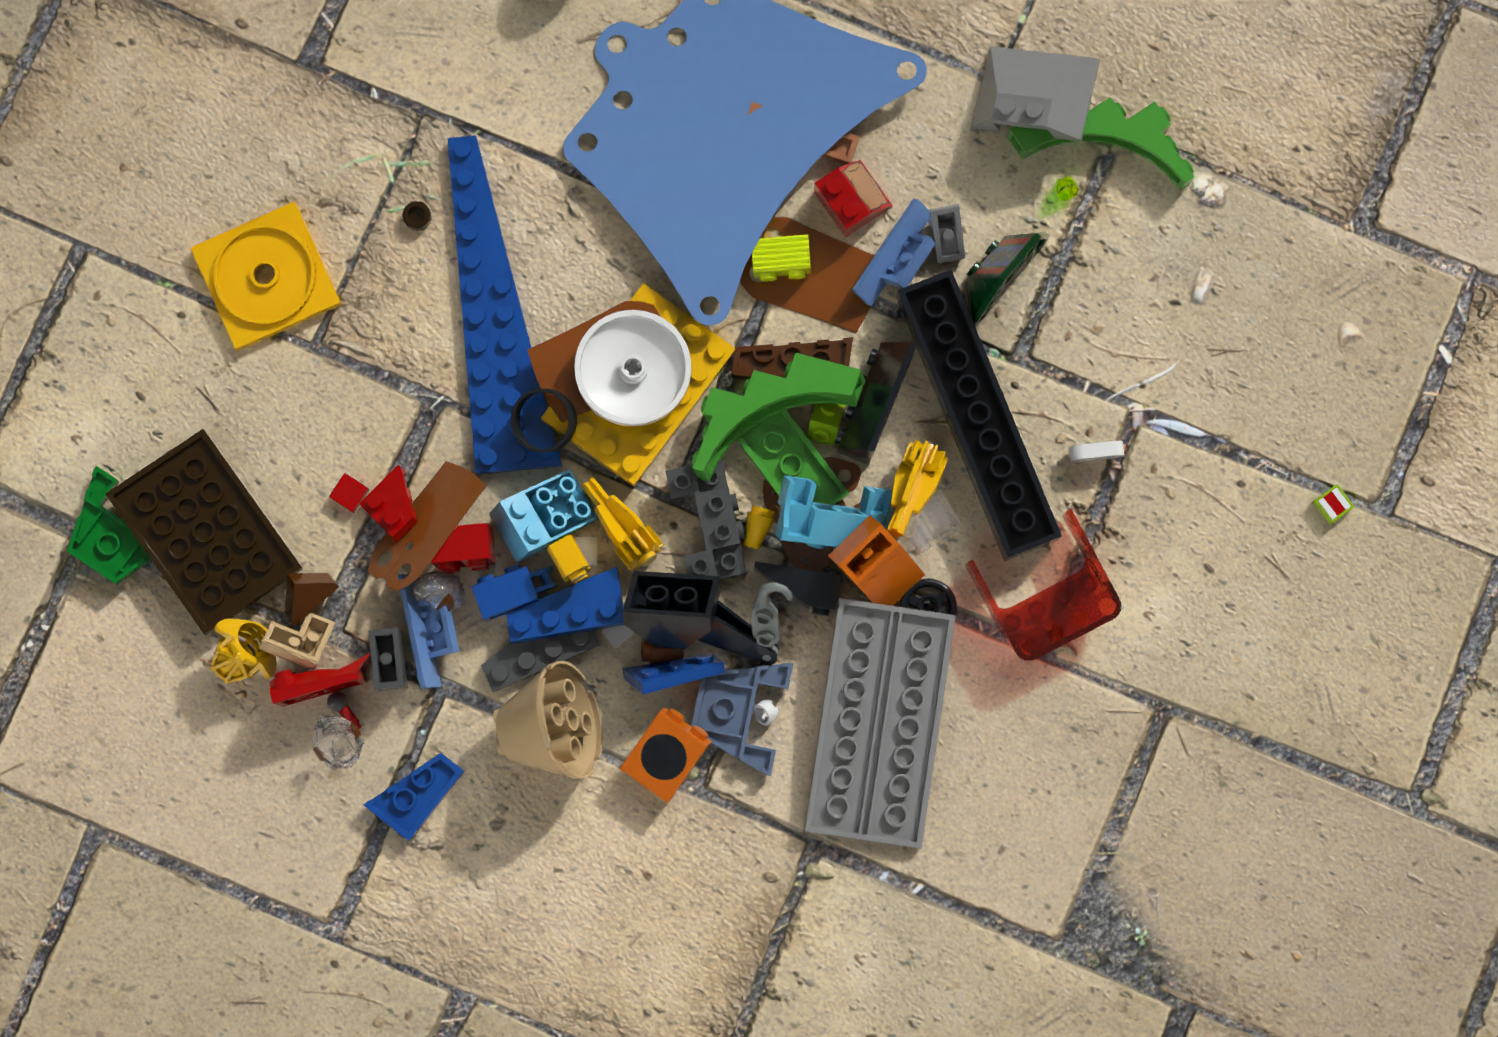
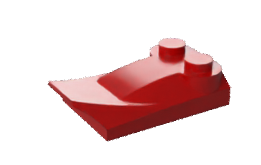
[269,653,371,707]

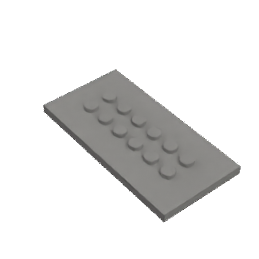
[804,598,956,848]

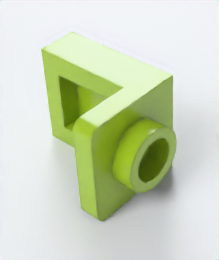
[807,403,845,445]

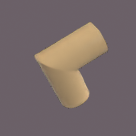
[259,612,336,670]

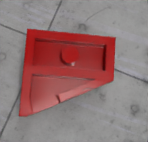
[359,465,418,542]

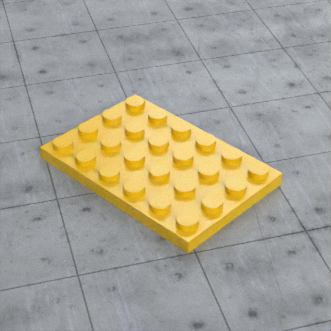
[541,283,735,487]

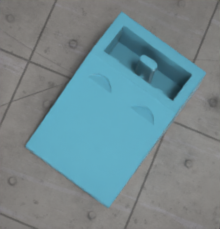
[489,469,599,563]

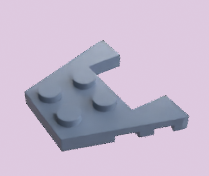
[691,663,793,776]

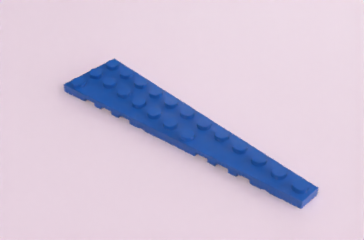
[448,135,563,475]

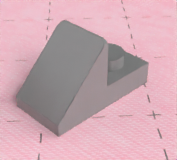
[928,204,965,263]

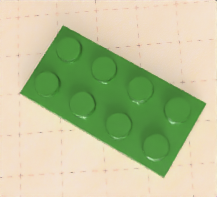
[736,410,849,505]

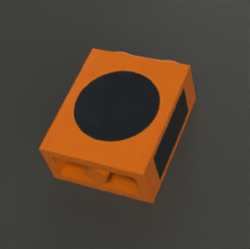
[620,707,712,803]

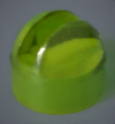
[1054,176,1079,201]

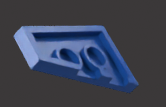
[363,753,465,841]

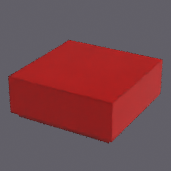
[329,473,370,513]

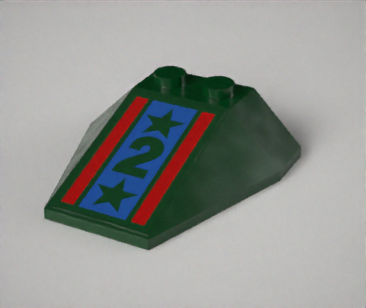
[966,232,1049,327]

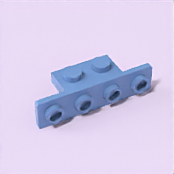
[852,198,936,306]
[398,574,460,689]

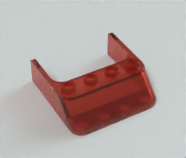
[965,509,1122,661]

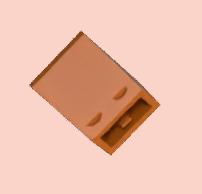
[828,515,925,606]

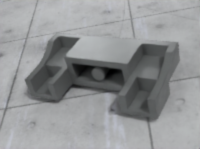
[665,461,747,580]

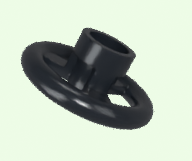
[899,578,957,617]

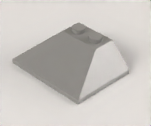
[971,46,1100,142]

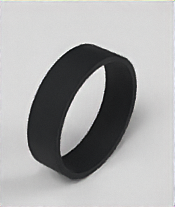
[511,389,577,453]

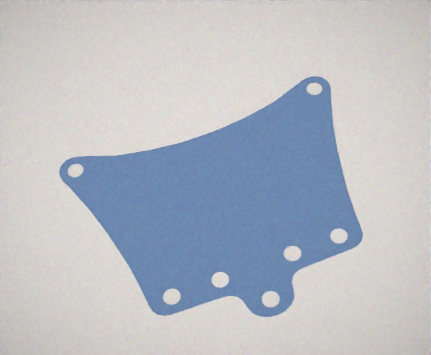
[563,0,927,326]

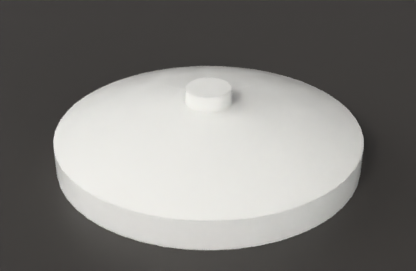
[574,310,691,426]

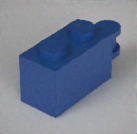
[471,564,559,622]

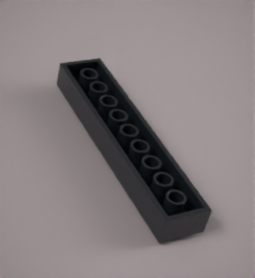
[896,269,1062,562]

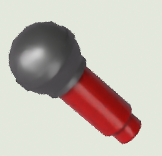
[327,692,362,729]

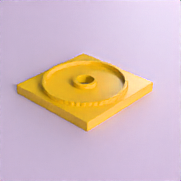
[190,201,342,352]

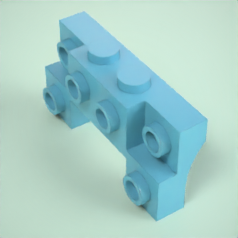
[775,476,894,549]

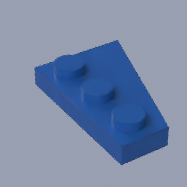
[622,653,725,694]

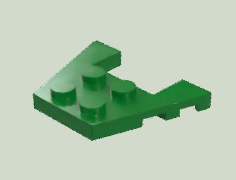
[67,466,151,585]

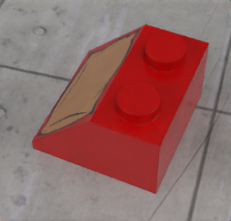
[814,160,893,238]

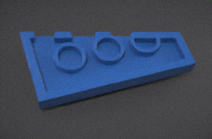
[506,566,624,644]

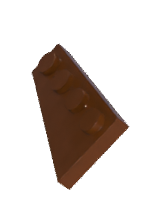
[731,337,853,380]

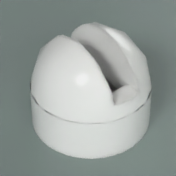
[753,700,779,726]

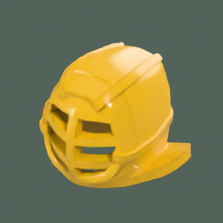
[210,619,277,684]

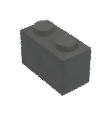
[369,628,408,692]

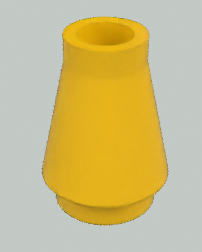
[743,505,775,550]

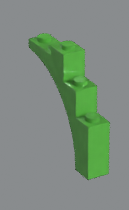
[1007,97,1194,190]
[692,353,865,482]

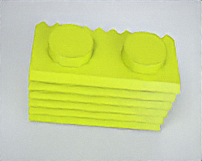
[752,235,811,282]

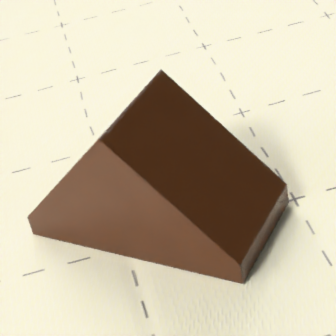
[285,573,339,626]

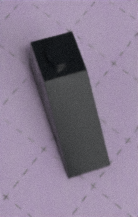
[754,561,841,616]

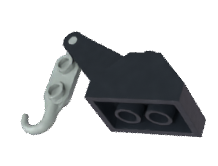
[622,571,793,665]

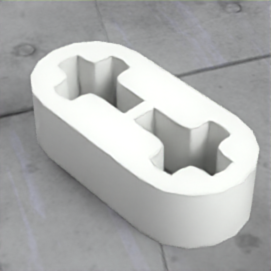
[1068,441,1125,463]

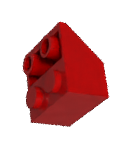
[431,523,496,574]

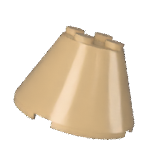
[493,661,603,779]

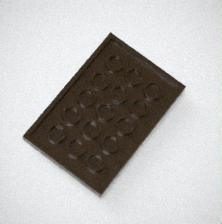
[105,429,303,636]

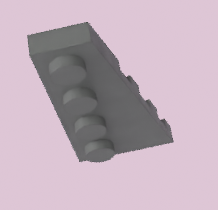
[481,630,600,693]

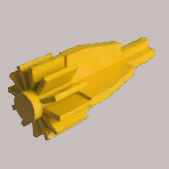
[887,440,949,538]
[581,477,664,571]

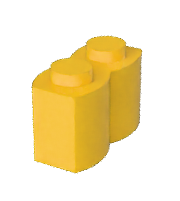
[547,535,591,585]

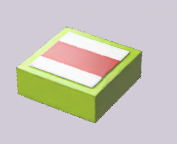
[1312,484,1355,525]

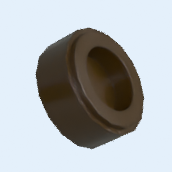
[402,201,432,231]

